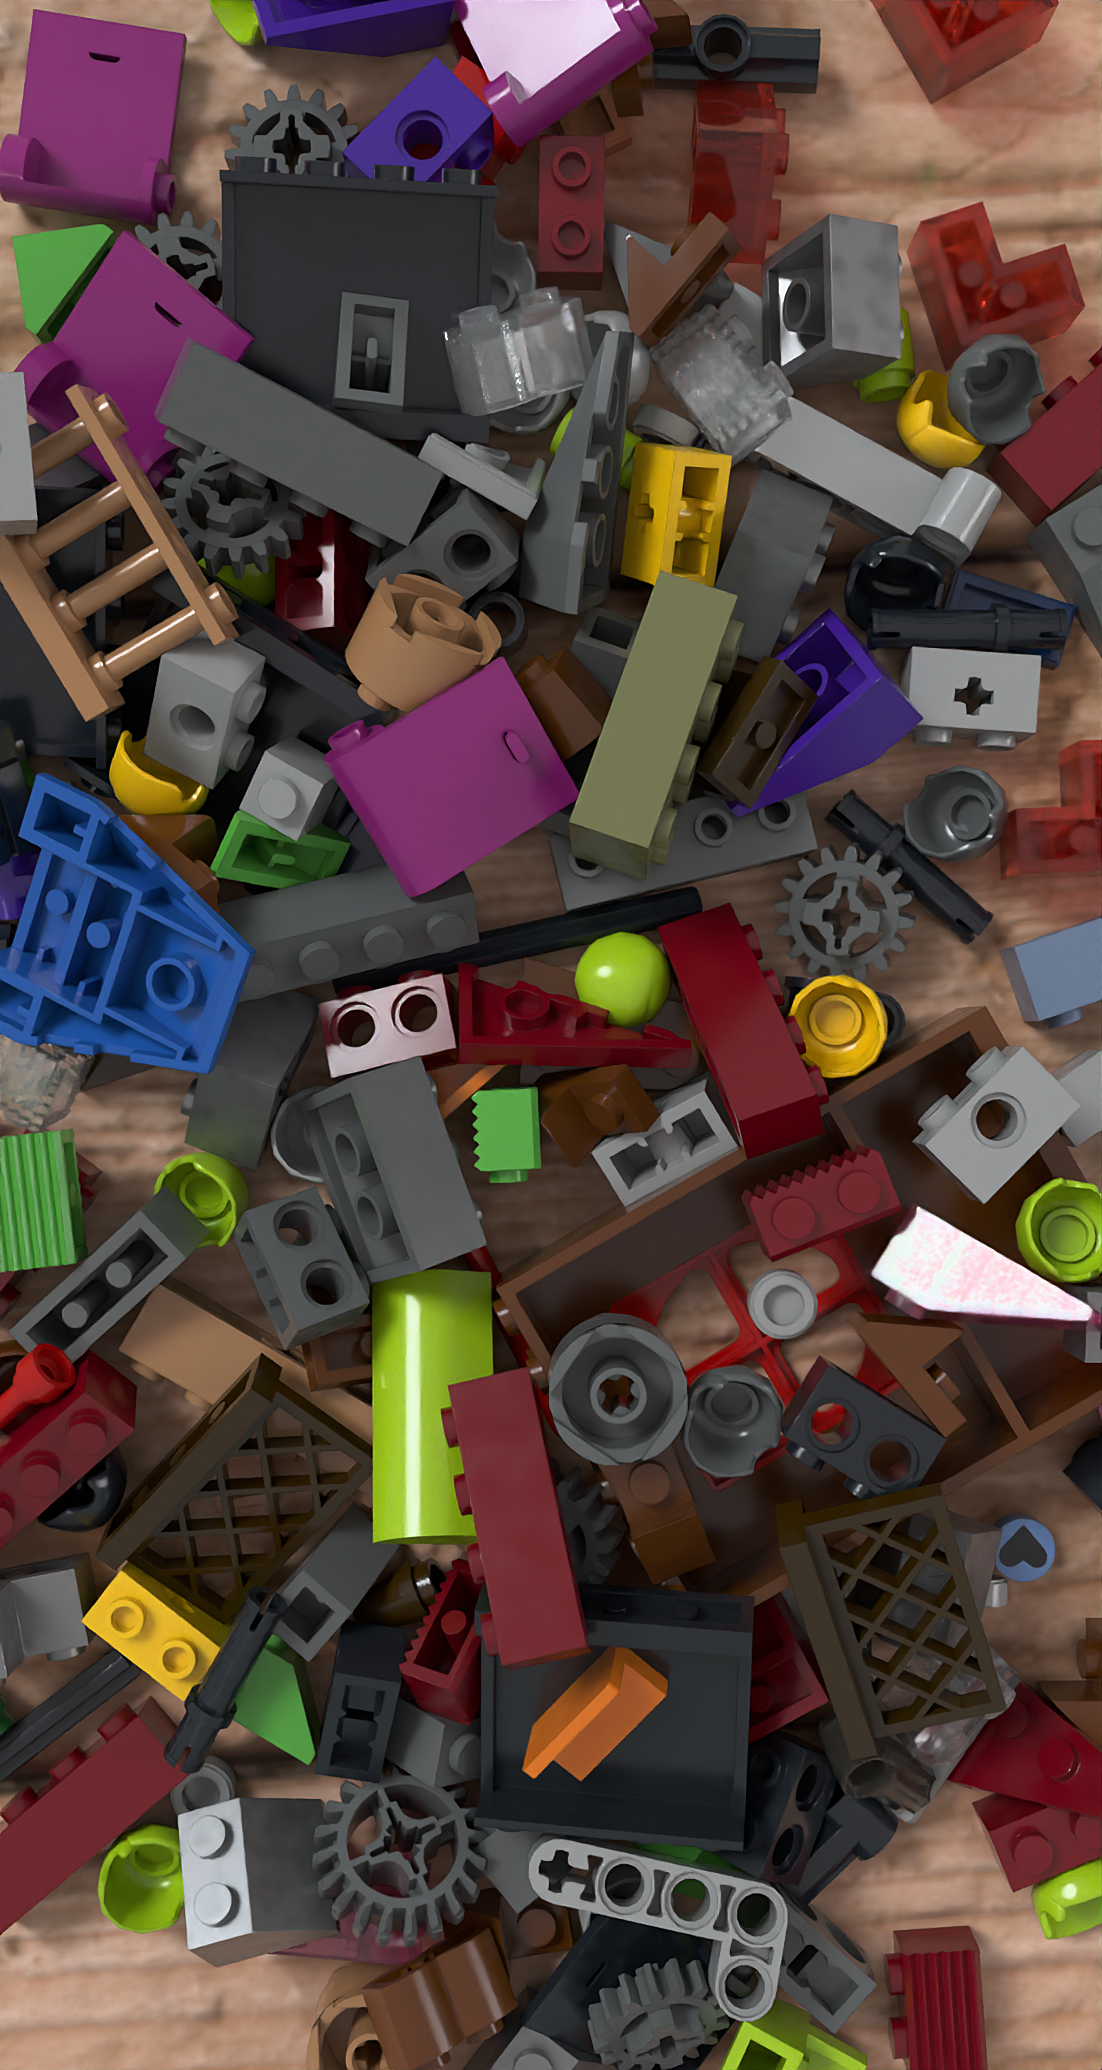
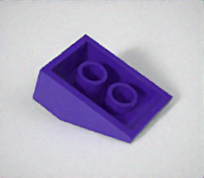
[251,0,455,57]
[725,607,924,817]

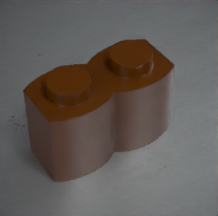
[361,1927,518,2070]

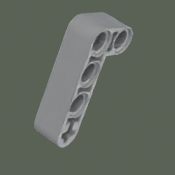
[739,393,1002,572]
[528,1833,788,2022]

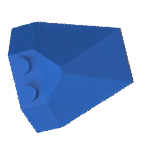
[0,772,256,1074]

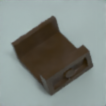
[691,656,819,809]

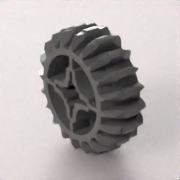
[312,1761,488,1949]

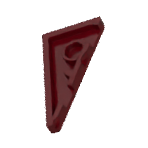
[458,963,692,1068]
[947,1678,1102,1820]

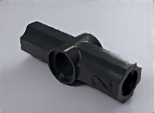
[653,14,821,102]

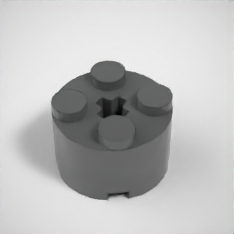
[548,1313,688,1465]

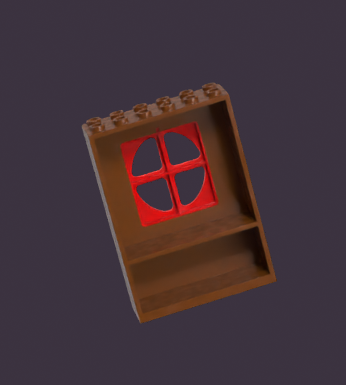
[492,1006,1102,1607]

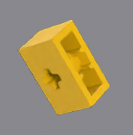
[620,442,732,588]
[81,1562,232,1702]

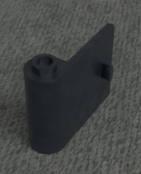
[519,1893,758,2070]

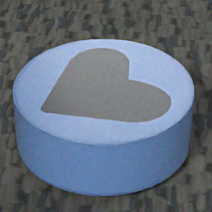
[994,1513,1055,1582]

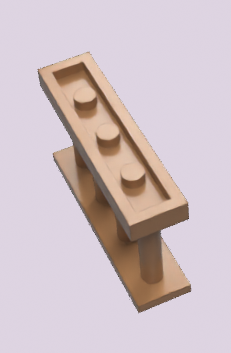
[0,384,239,722]

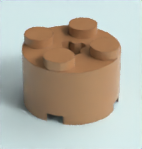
[345,574,502,713]
[306,1958,403,2070]

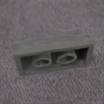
[297,1055,487,1284]

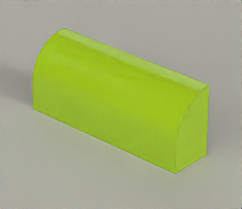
[372,1269,493,1545]

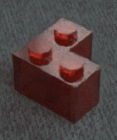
[870,0,1059,104]
[687,80,789,265]
[906,201,1085,372]
[999,740,1102,880]

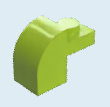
[720,1999,868,2070]

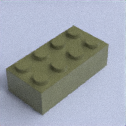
[569,571,744,881]

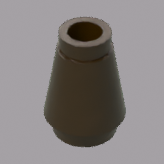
[353,1558,447,1628]

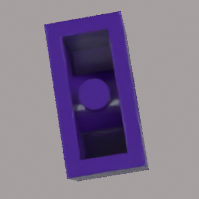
[342,56,494,183]

